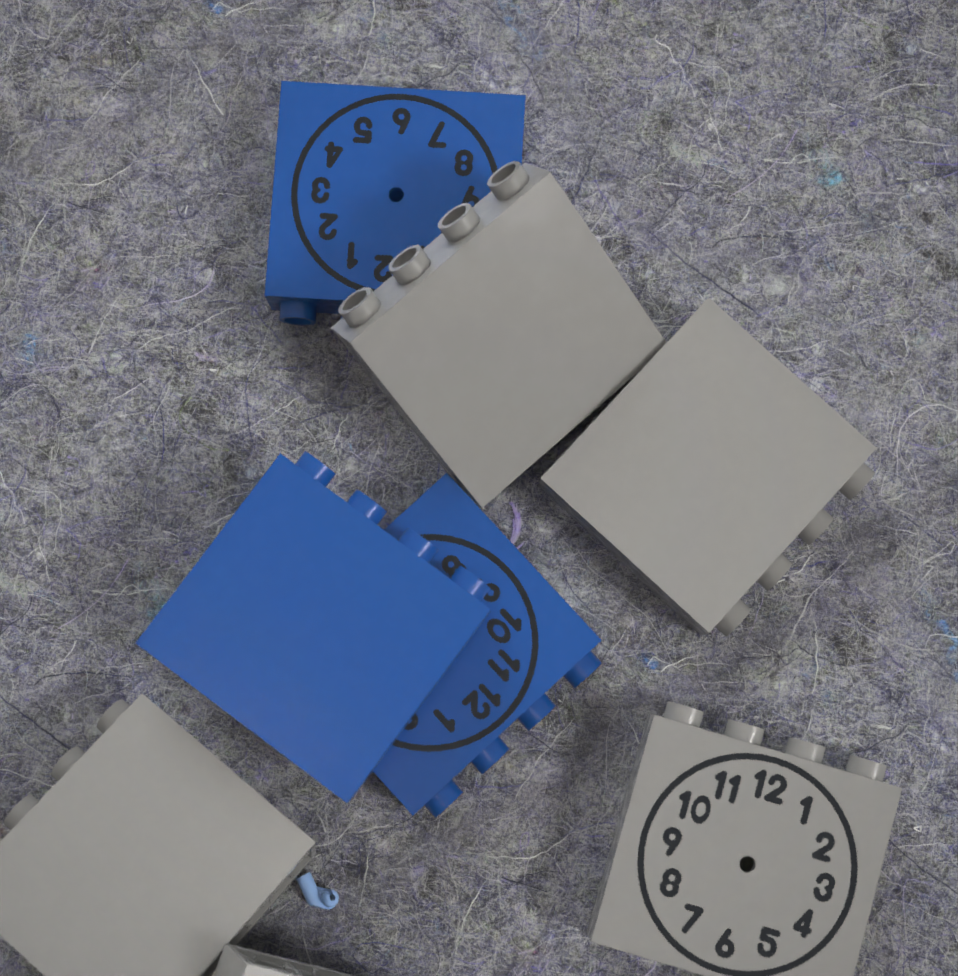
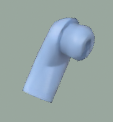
[296,872,339,910]

